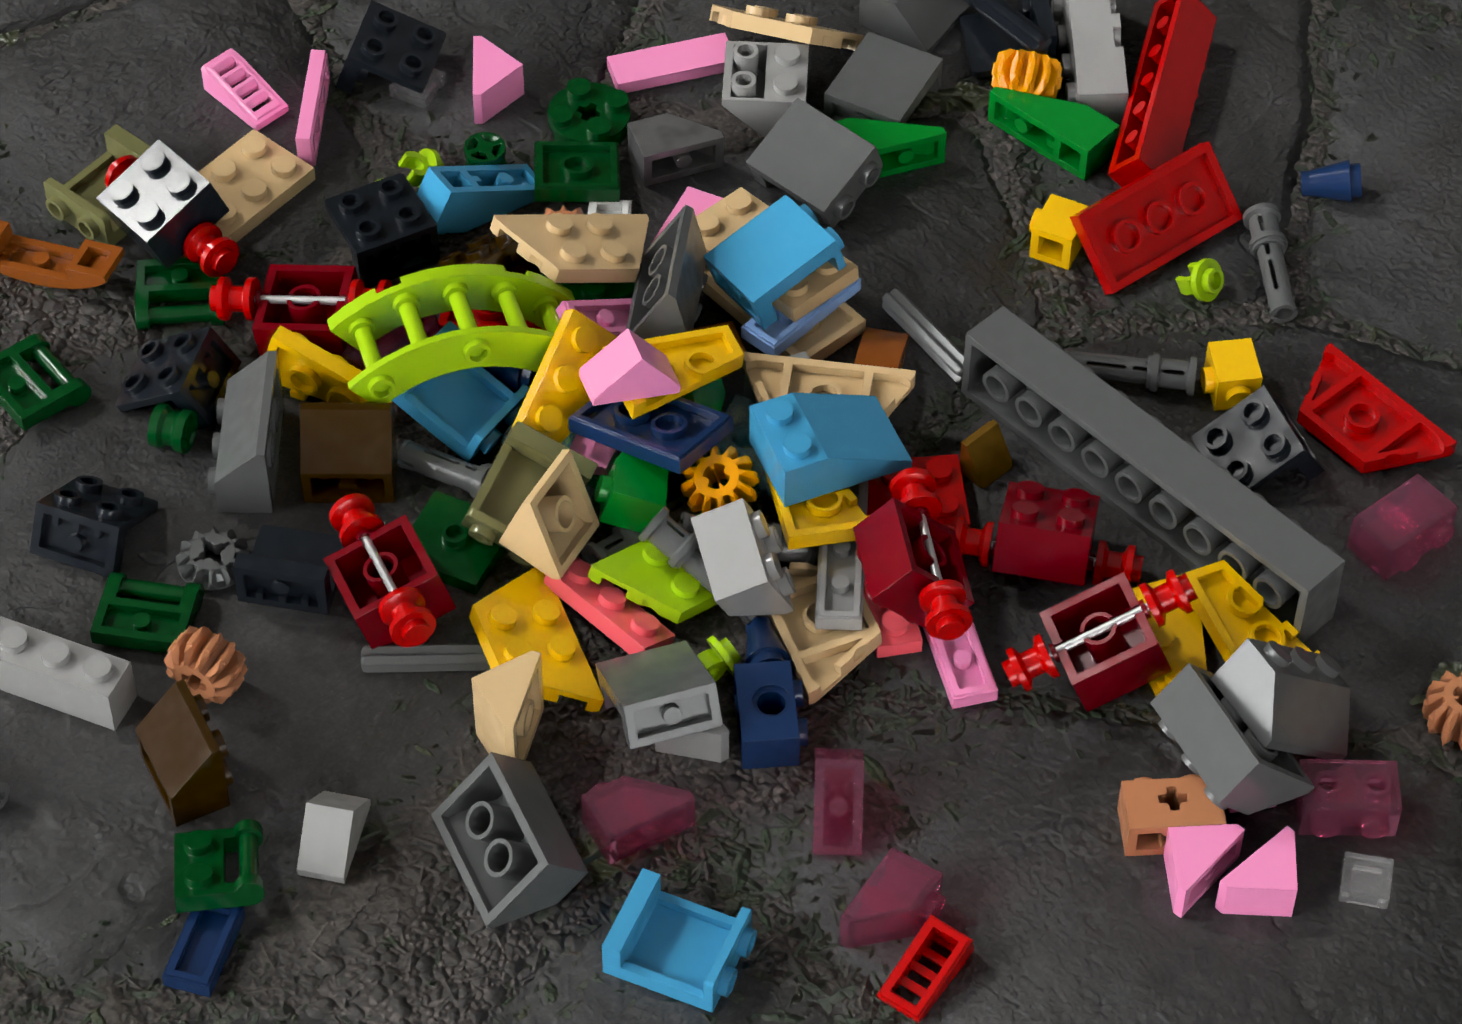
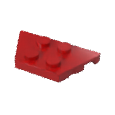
[1297,343,1457,474]

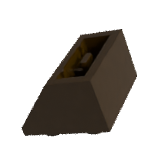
[300,402,398,503]
[135,679,233,827]

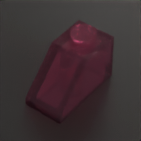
[813,748,864,856]
[581,776,695,865]
[839,847,945,949]

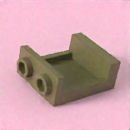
[43,124,151,245]
[460,420,598,567]

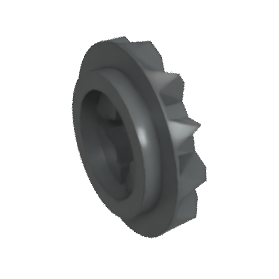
[176,526,250,590]

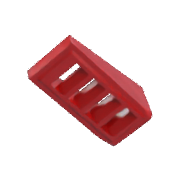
[876,915,974,1024]

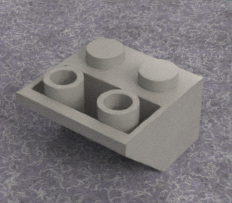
[722,41,809,137]
[691,498,796,616]

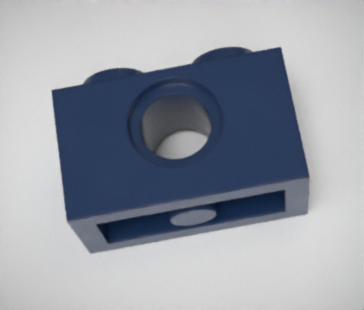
[734,660,808,769]

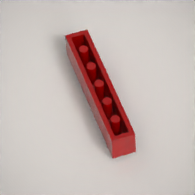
[1108,0,1217,187]

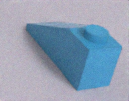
[417,164,535,235]

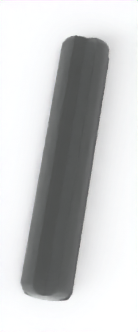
[882,288,964,384]
[361,643,491,673]

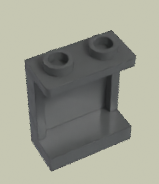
[823,31,943,123]
[746,97,883,229]
[595,640,723,750]

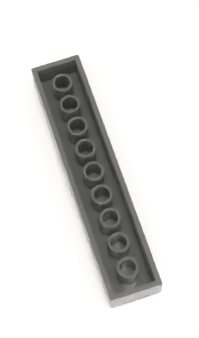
[961,306,1345,643]

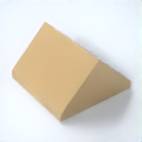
[499,449,600,579]
[471,650,544,760]

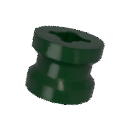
[464,132,507,166]
[147,403,198,454]

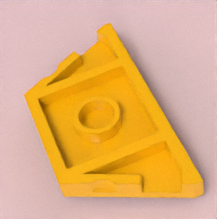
[469,567,604,712]

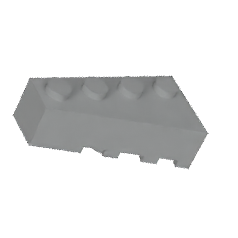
[1051,0,1129,123]

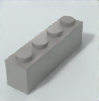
[0,616,138,731]

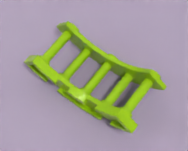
[327,263,575,403]

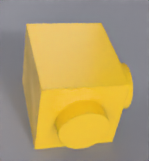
[1029,193,1088,270]
[1200,338,1263,411]

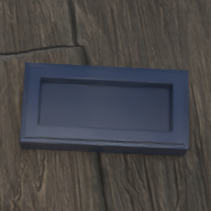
[162,906,246,998]

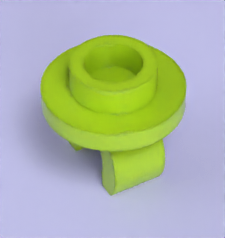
[398,148,444,188]
[1175,258,1224,302]
[697,635,742,682]

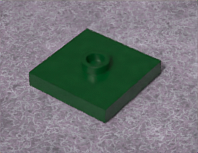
[534,141,620,202]
[412,491,505,595]

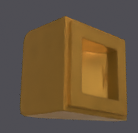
[960,419,1012,489]

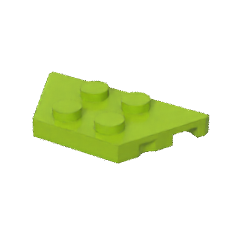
[588,513,718,624]

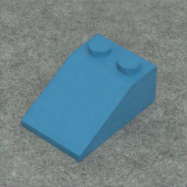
[749,392,912,507]

